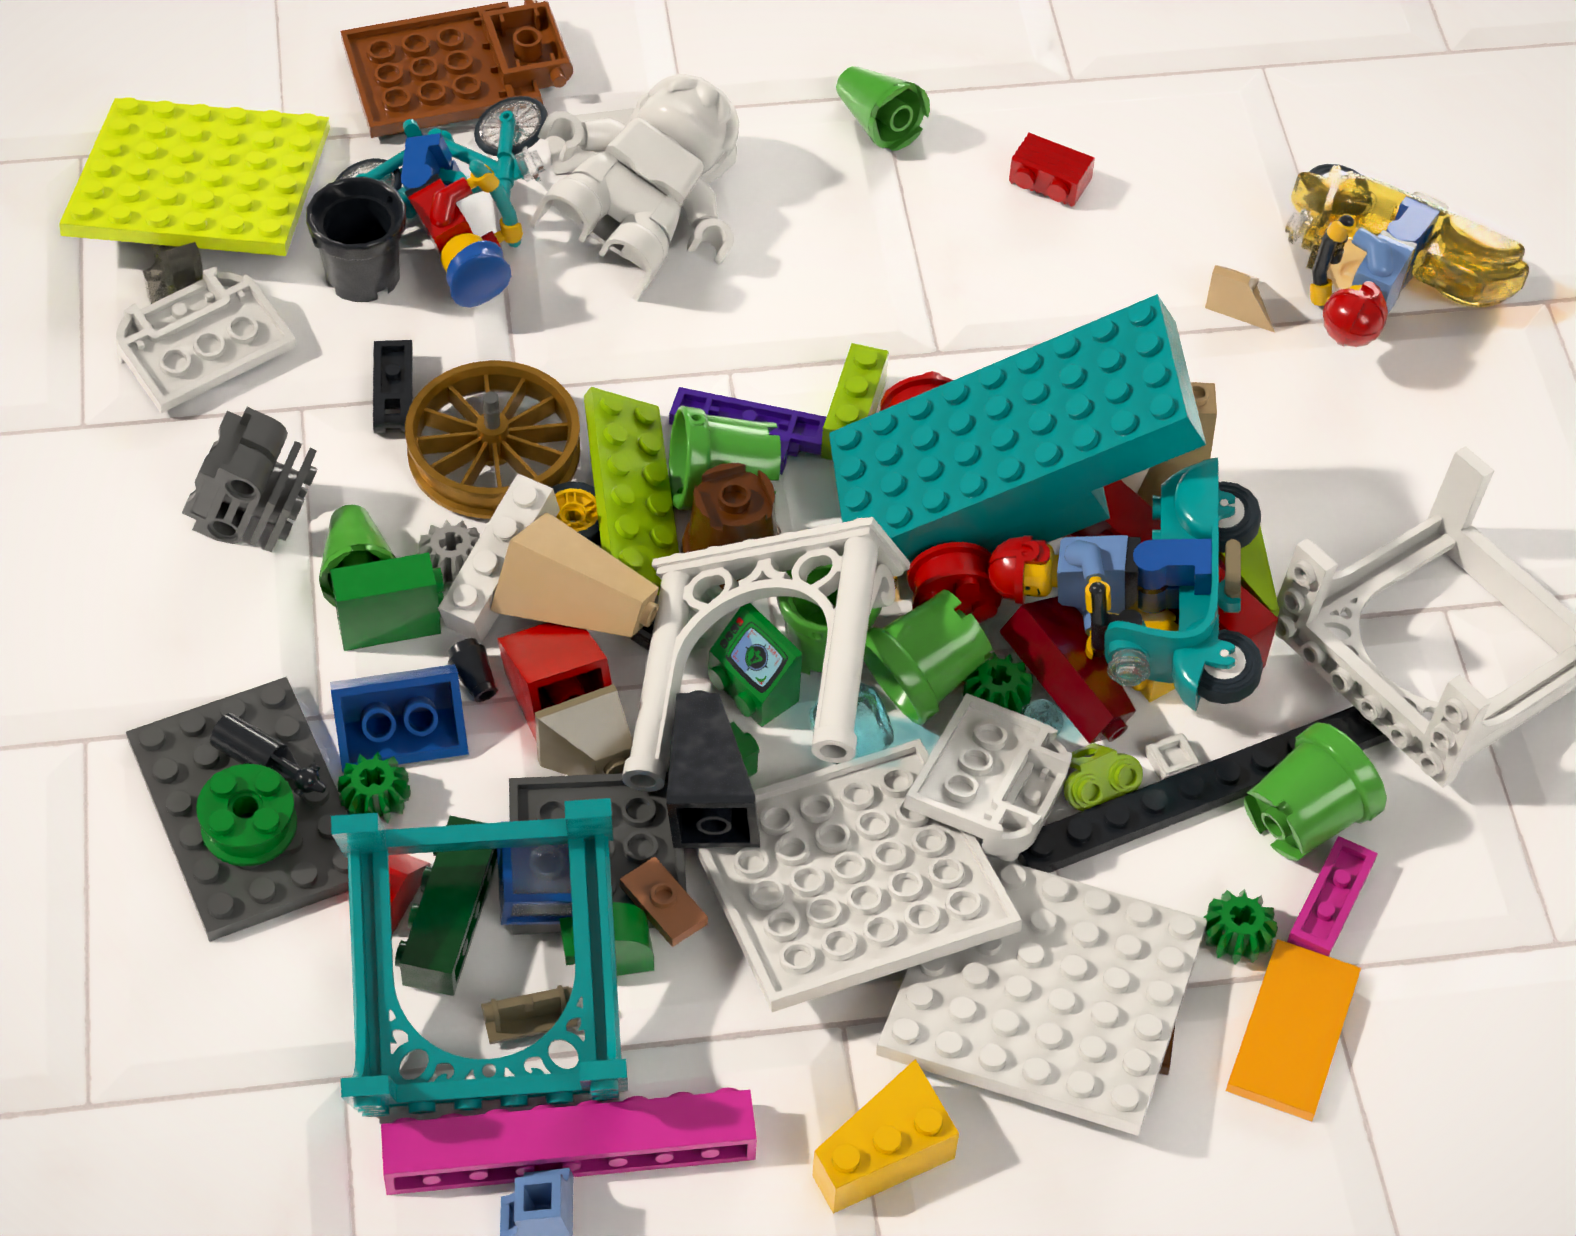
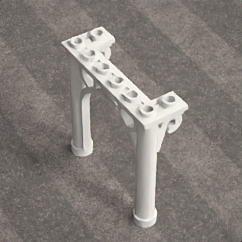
[622,517,910,792]

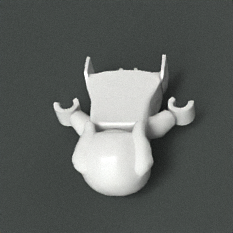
[529,74,740,301]

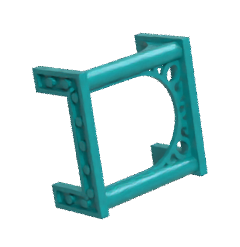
[331,798,628,1117]

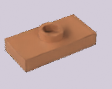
[620,857,708,947]

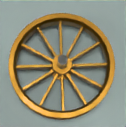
[405,360,581,519]

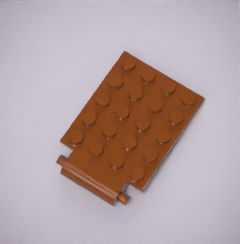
[340,0,573,138]

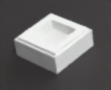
[1144,732,1202,781]

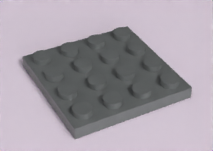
[509,772,687,935]

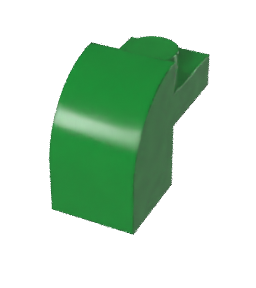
[559,902,654,976]

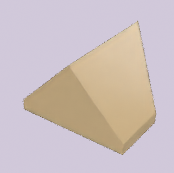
[1205,265,1275,333]

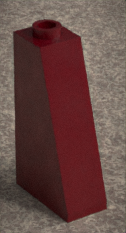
[999,596,1137,744]

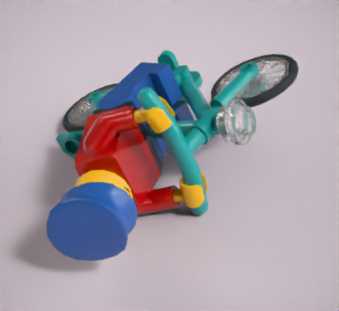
[335,96,548,308]

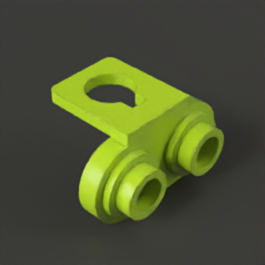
[1064,743,1143,811]

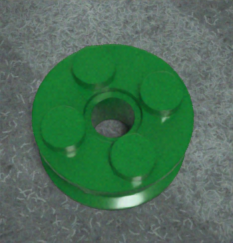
[196,764,297,866]

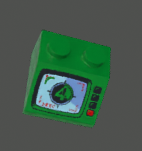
[707,603,803,727]

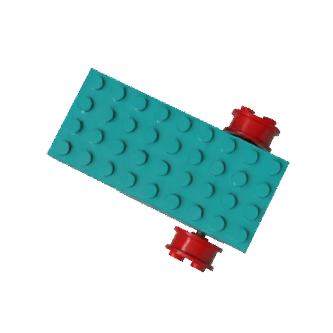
[829,294,1206,624]

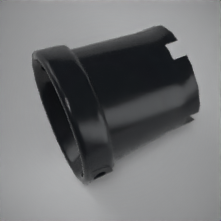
[306,177,406,302]

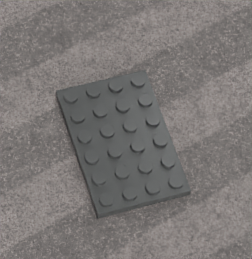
[126,676,349,942]

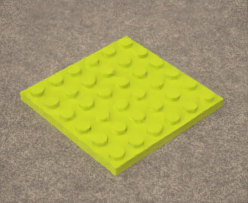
[59,97,330,256]

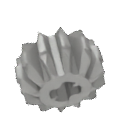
[417,519,480,585]

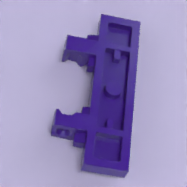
[669,387,826,475]

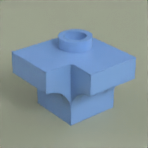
[500,1168,574,1236]

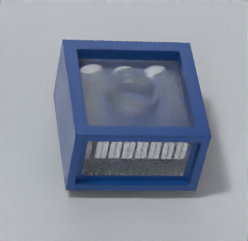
[497,821,573,925]

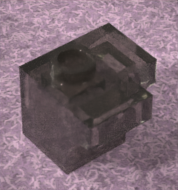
[142,242,203,304]

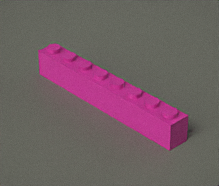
[381,1087,757,1195]

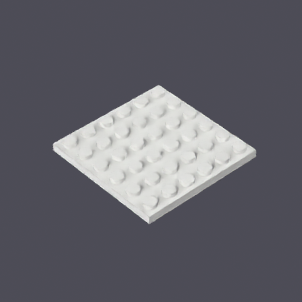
[694,739,1022,1013]
[876,855,1207,1136]

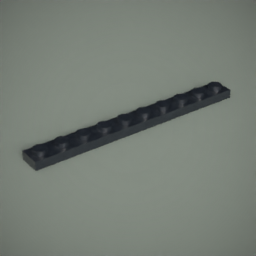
[1017,706,1390,873]

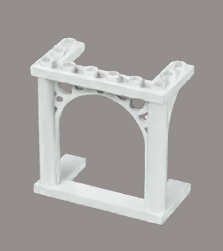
[1275,445,1576,788]

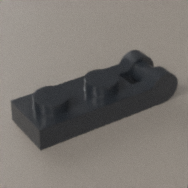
[373,340,413,434]

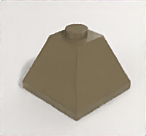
[535,684,633,776]

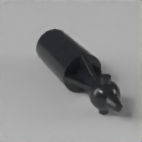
[210,713,326,797]

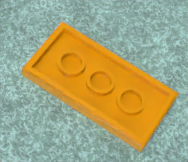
[1225,939,1361,1122]

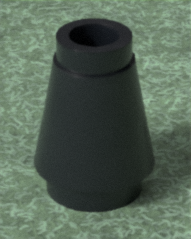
[447,638,498,702]

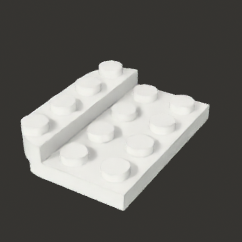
[116,267,296,413]
[903,693,1072,861]

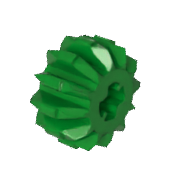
[962,651,1033,714]
[337,751,411,824]
[1203,888,1278,965]

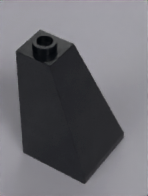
[666,690,760,848]

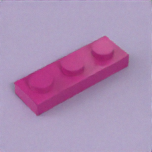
[1287,836,1378,956]

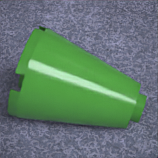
[836,66,930,151]
[319,504,396,607]

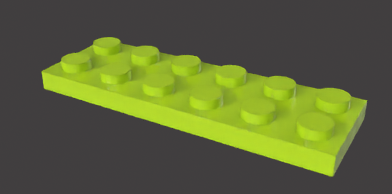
[584,387,679,596]

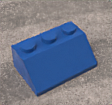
[330,664,469,773]

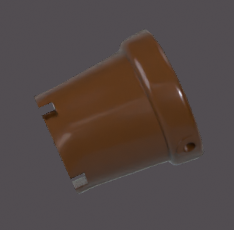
[680,463,781,590]

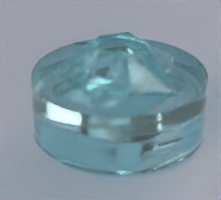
[1020,699,1063,735]

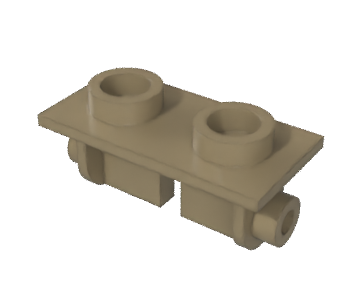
[481,985,578,1045]

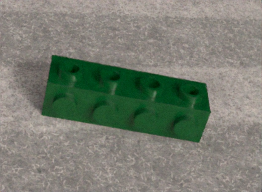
[395,815,498,996]

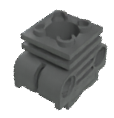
[182,406,318,552]

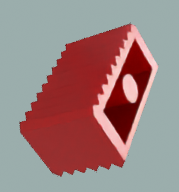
[1009,132,1095,207]

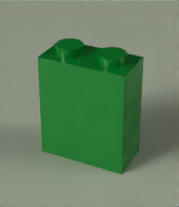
[330,552,445,651]

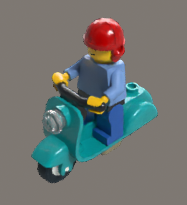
[988,457,1263,712]

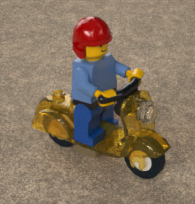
[1285,163,1529,348]

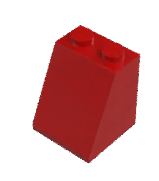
[497,622,612,743]

